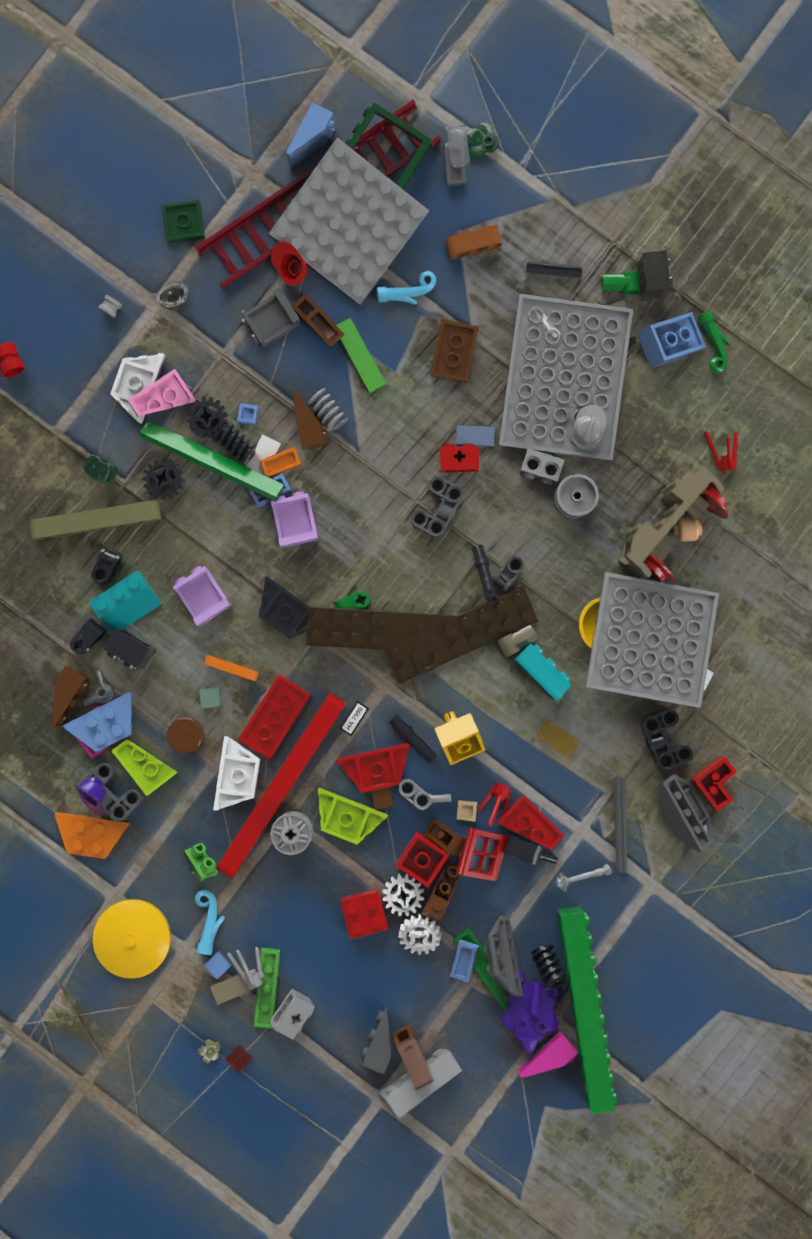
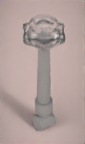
[556,864,612,892]

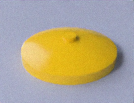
[93,899,171,978]

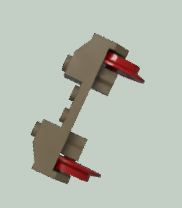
[618,467,729,583]

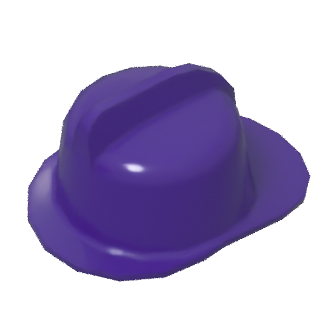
[74,776,106,815]

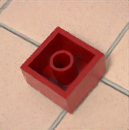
[395,831,450,887]
[340,888,388,939]

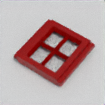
[457,828,509,881]

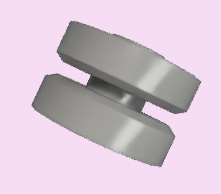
[554,474,599,519]

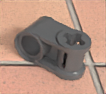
[492,556,524,592]

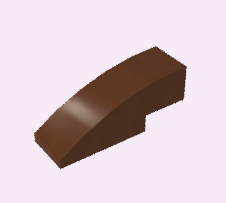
[292,293,344,348]

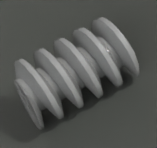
[308,388,348,431]

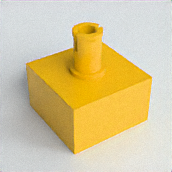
[435,712,486,766]

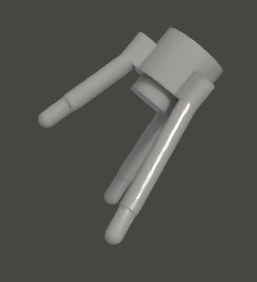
[227,947,264,990]

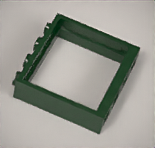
[345,102,433,190]

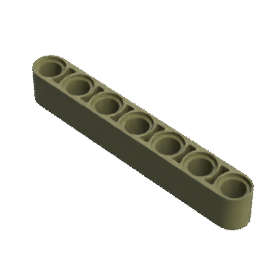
[29,500,162,540]

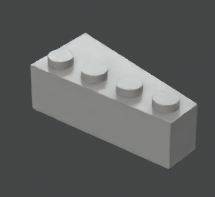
[378,1048,462,1119]

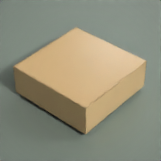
[456,800,477,822]

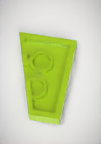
[111,739,178,796]

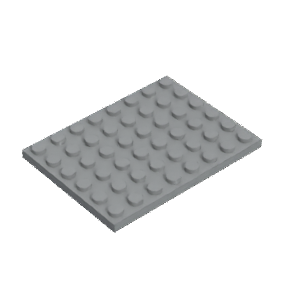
[499,294,633,461]

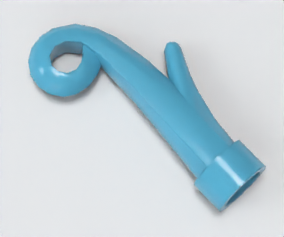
[377,271,436,305]
[195,890,225,955]

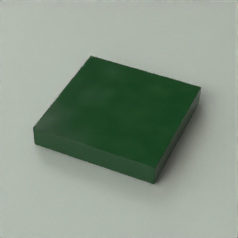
[162,199,205,244]

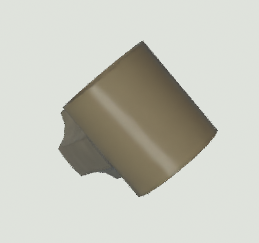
[497,625,538,658]

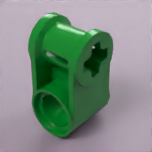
[333,591,371,609]

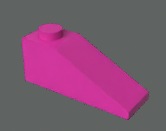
[517,1030,578,1078]

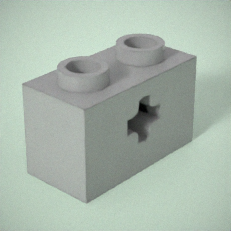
[270,989,315,1040]

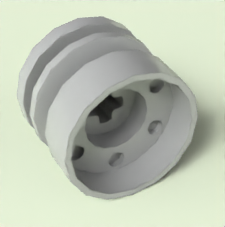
[270,811,314,855]

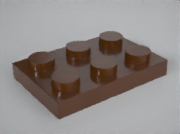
[430,319,479,383]

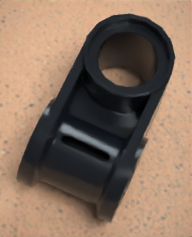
[91,547,123,585]
[70,618,106,654]

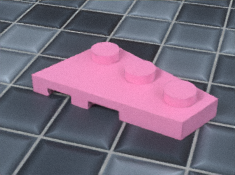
[127,369,196,417]

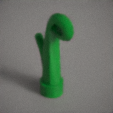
[697,311,731,374]

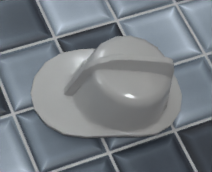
[572,405,607,450]

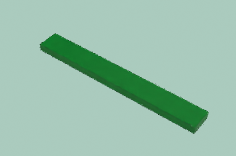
[139,421,284,501]
[453,927,550,1053]

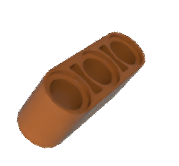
[445,225,502,260]

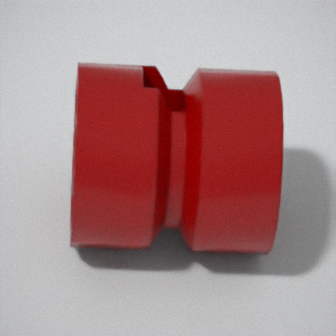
[0,342,25,378]

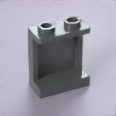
[241,287,301,348]

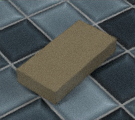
[210,972,253,1005]

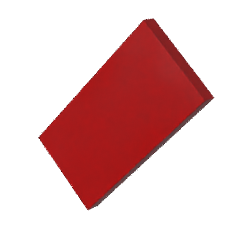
[238,674,311,760]

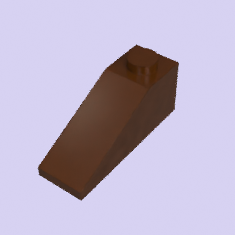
[292,390,328,450]

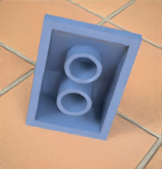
[286,102,336,169]
[637,312,706,369]

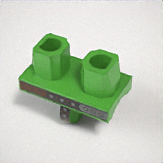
[183,843,218,881]

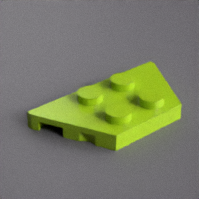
[318,787,388,845]

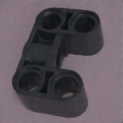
[640,709,693,770]

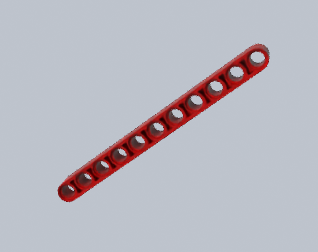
[216,693,346,880]

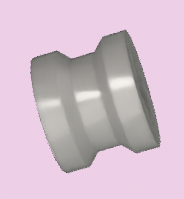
[98,295,122,318]

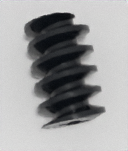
[215,424,257,465]
[531,945,567,990]

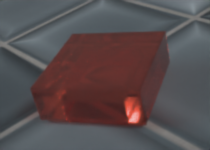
[225,1044,253,1073]

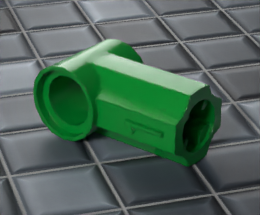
[601,271,640,295]

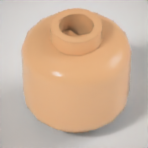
[673,517,702,542]

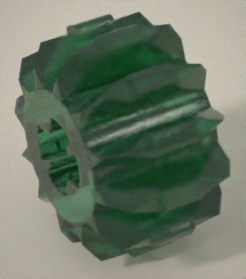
[83,455,118,484]

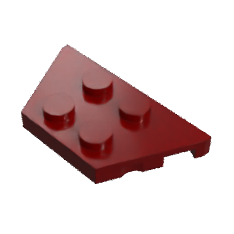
[336,743,409,793]

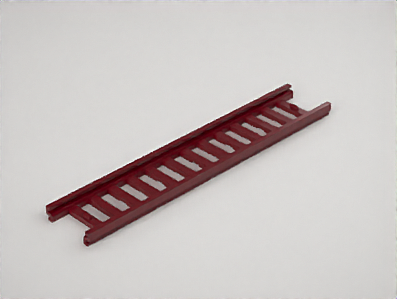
[195,99,441,289]

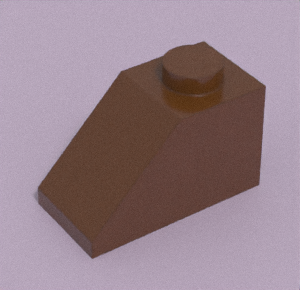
[424,818,466,859]

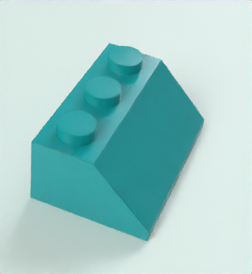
[89,570,162,633]
[513,643,571,701]

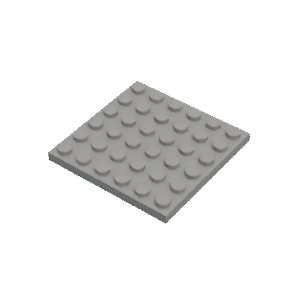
[269,138,429,305]
[585,572,719,708]

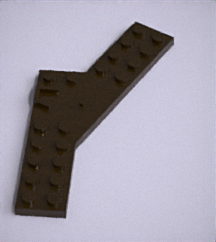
[306,586,538,684]

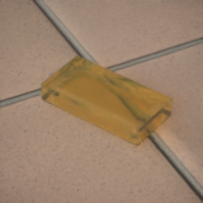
[537,720,580,757]

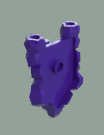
[502,970,562,1053]

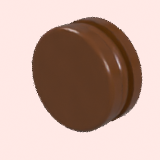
[167,717,204,754]

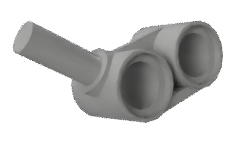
[399,778,451,810]

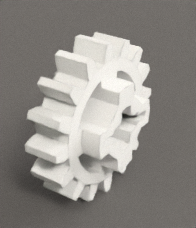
[383,873,424,916]
[398,915,441,955]

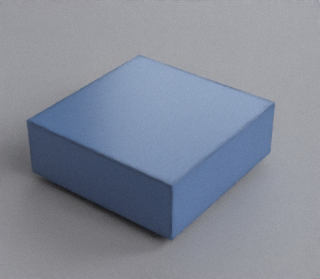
[237,403,259,426]
[204,951,232,979]

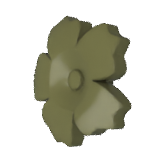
[198,1039,221,1064]

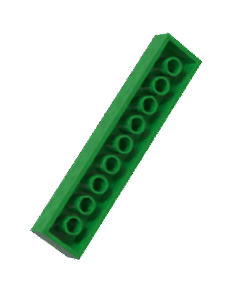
[557,906,617,1115]

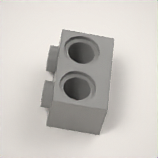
[520,448,564,486]

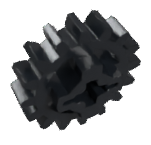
[186,397,228,439]
[142,458,185,501]

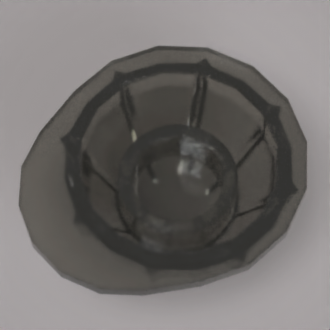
[156,282,189,311]

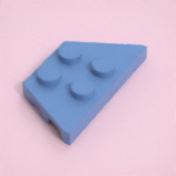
[63,692,133,752]

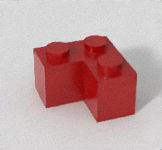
[689,756,737,812]

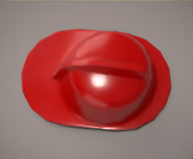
[271,241,308,286]

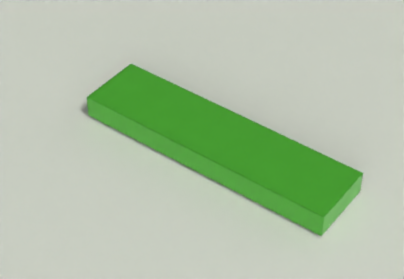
[336,318,386,394]
[253,948,281,1029]

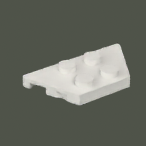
[110,353,166,424]
[213,736,260,810]

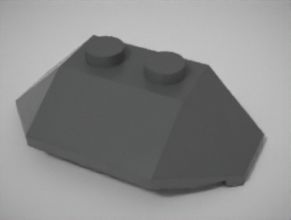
[658,774,713,852]
[484,916,523,997]

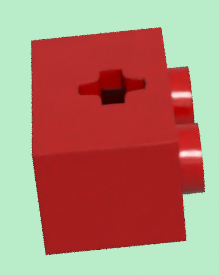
[440,443,479,473]

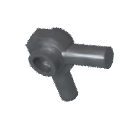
[83,670,115,706]

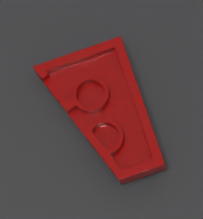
[496,795,564,850]

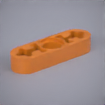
[203,654,259,681]

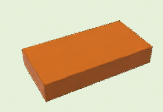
[259,447,302,478]

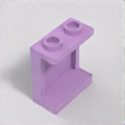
[270,491,319,548]
[172,566,232,626]

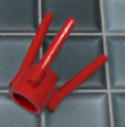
[704,431,738,472]
[477,782,512,826]

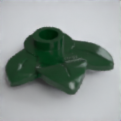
[464,122,499,158]

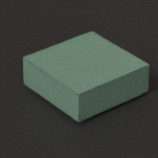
[199,687,221,709]

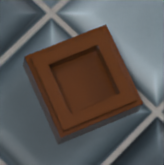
[371,787,394,809]

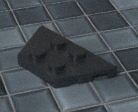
[259,576,309,640]

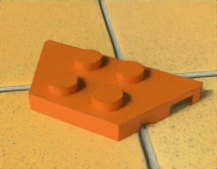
[55,812,130,859]

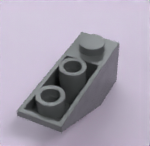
[360,1006,391,1075]

